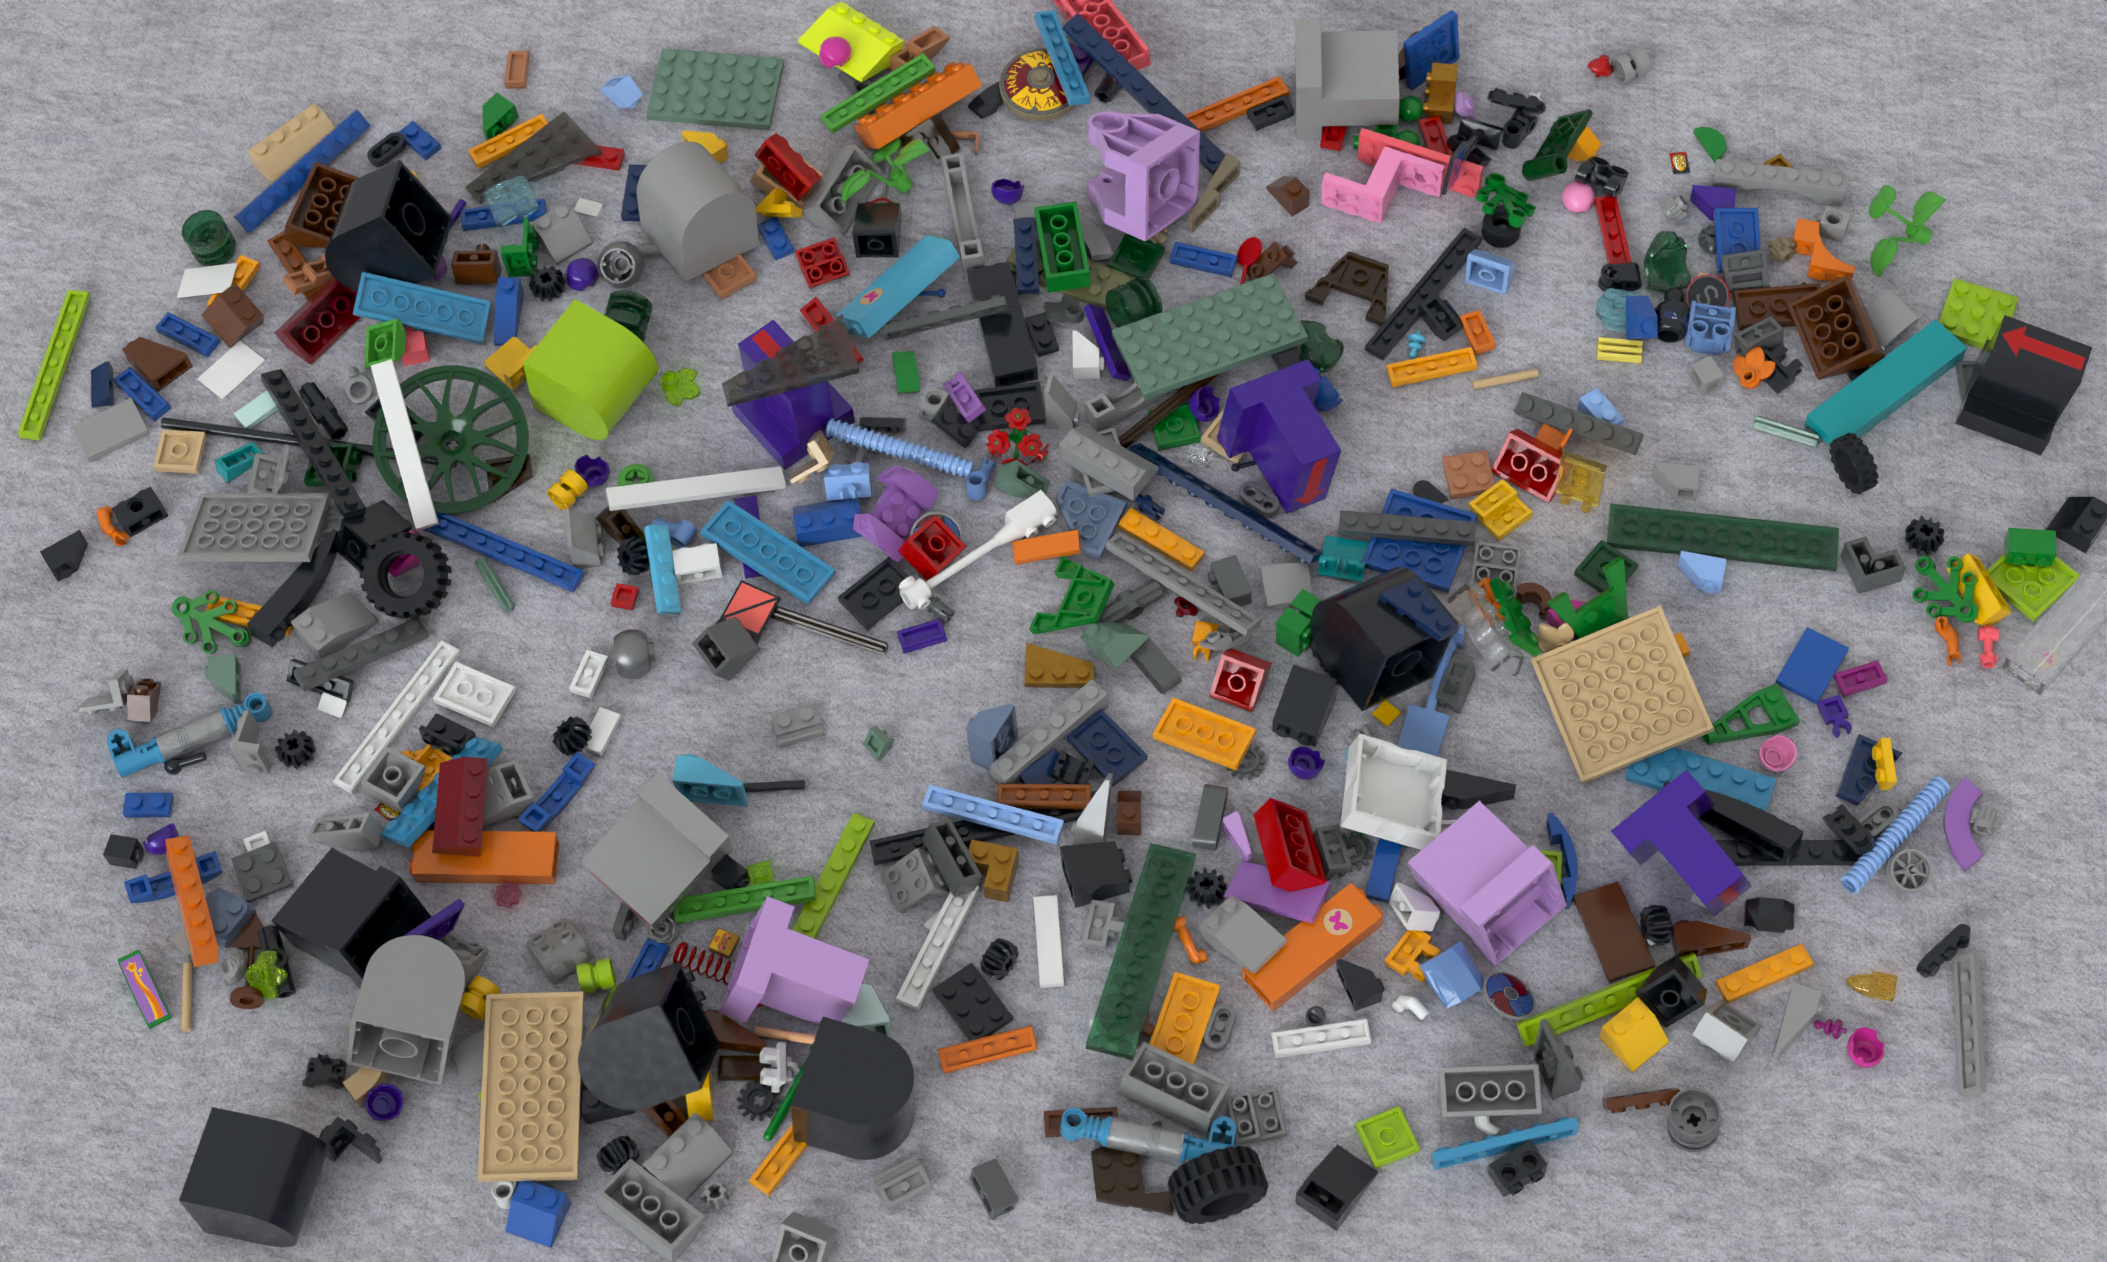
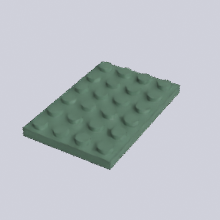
[646,48,784,130]

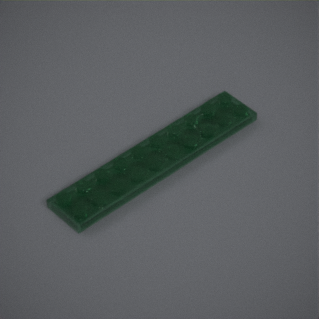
[1606,503,1839,572]
[1086,843,1196,1060]

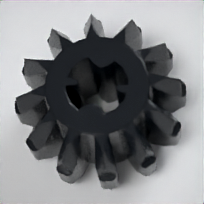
[529,265,566,302]
[1905,516,1945,555]
[617,537,650,576]
[552,716,592,756]
[275,729,316,769]
[1187,868,1227,909]
[1640,905,1673,946]
[980,938,1018,980]
[596,1136,640,1175]

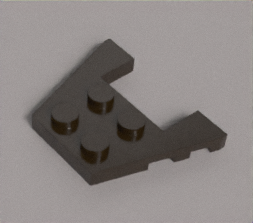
[1305,251,1389,326]
[1091,1121,1173,1216]

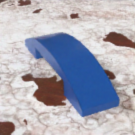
[518,752,596,832]
[1546,813,1578,909]
[124,851,223,903]

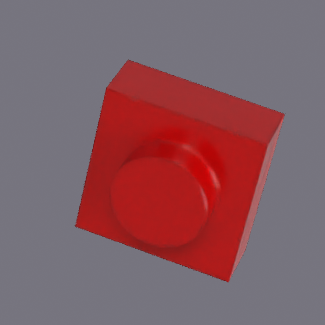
[610,583,639,611]

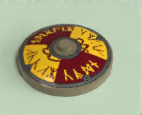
[999,48,1083,121]

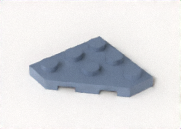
[1056,480,1127,560]

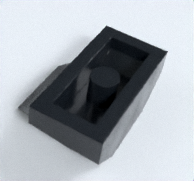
[1418,293,1463,342]
[1744,897,1794,933]

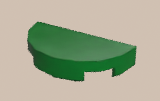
[1693,127,1726,163]

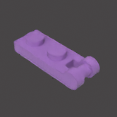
[943,372,986,423]

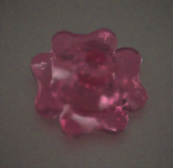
[493,881,522,908]

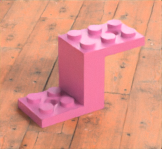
[1321,146,1445,223]

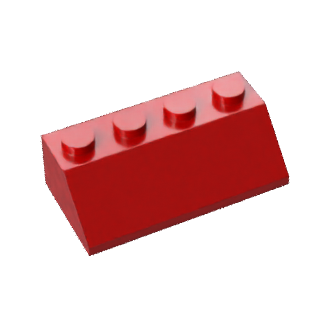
[1253,797,1327,892]

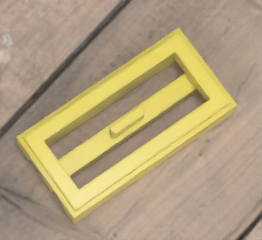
[1597,337,1643,364]

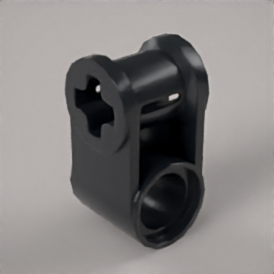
[1502,108,1538,149]
[1598,263,1642,292]

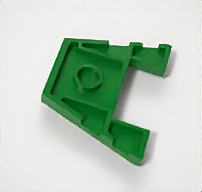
[1029,556,1115,634]
[1547,557,1628,639]

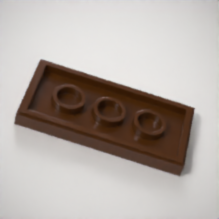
[1732,283,1821,331]
[1573,881,1655,983]

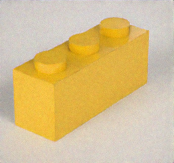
[1947,553,2012,626]

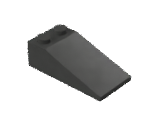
[1533,1019,1583,1100]

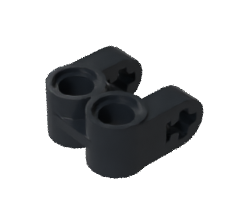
[1575,156,1629,198]

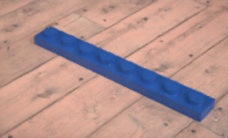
[234,109,371,233]
[422,513,585,593]

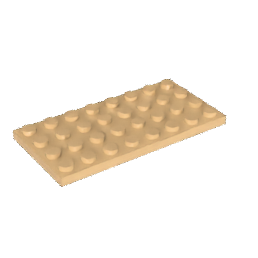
[478,992,584,1182]

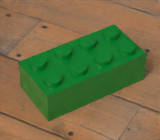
[1034,201,1091,293]

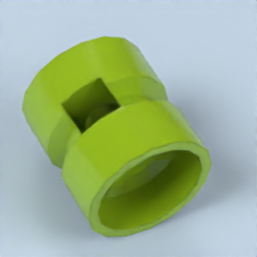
[576,957,616,994]

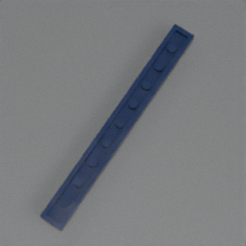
[1062,13,1225,174]
[1129,443,1323,564]

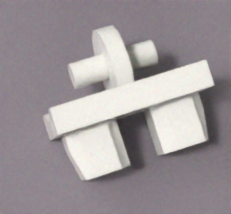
[760,1042,799,1093]

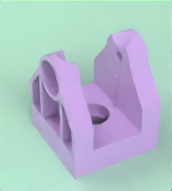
[1087,111,1200,241]

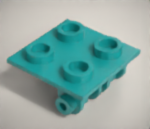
[1317,535,1370,582]

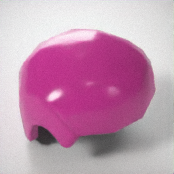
[819,37,852,69]
[1846,1027,1884,1068]

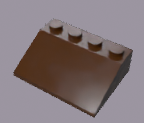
[283,162,359,248]
[1787,275,1885,380]

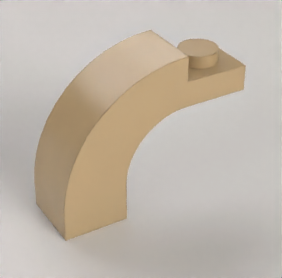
[342,1023,389,1108]

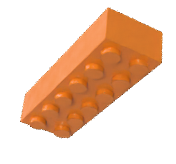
[853,62,982,149]

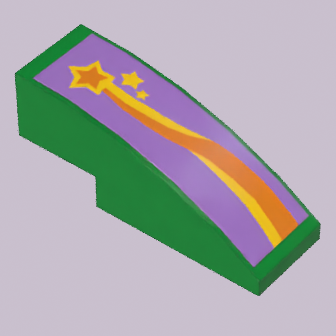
[117,949,172,1029]

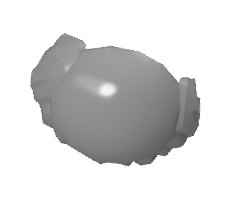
[221,947,247,984]

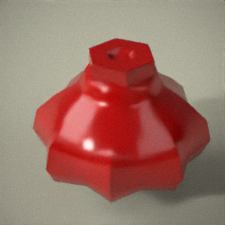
[1588,54,1614,78]

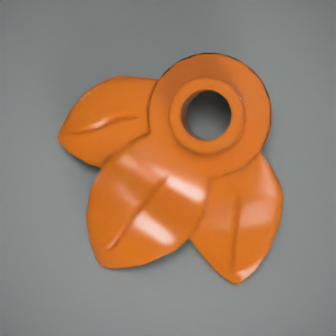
[1733,347,1776,389]

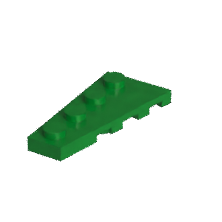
[1489,577,1542,657]

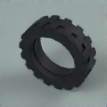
[1829,433,1879,494]

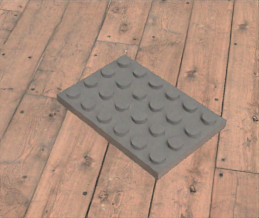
[178,493,331,562]

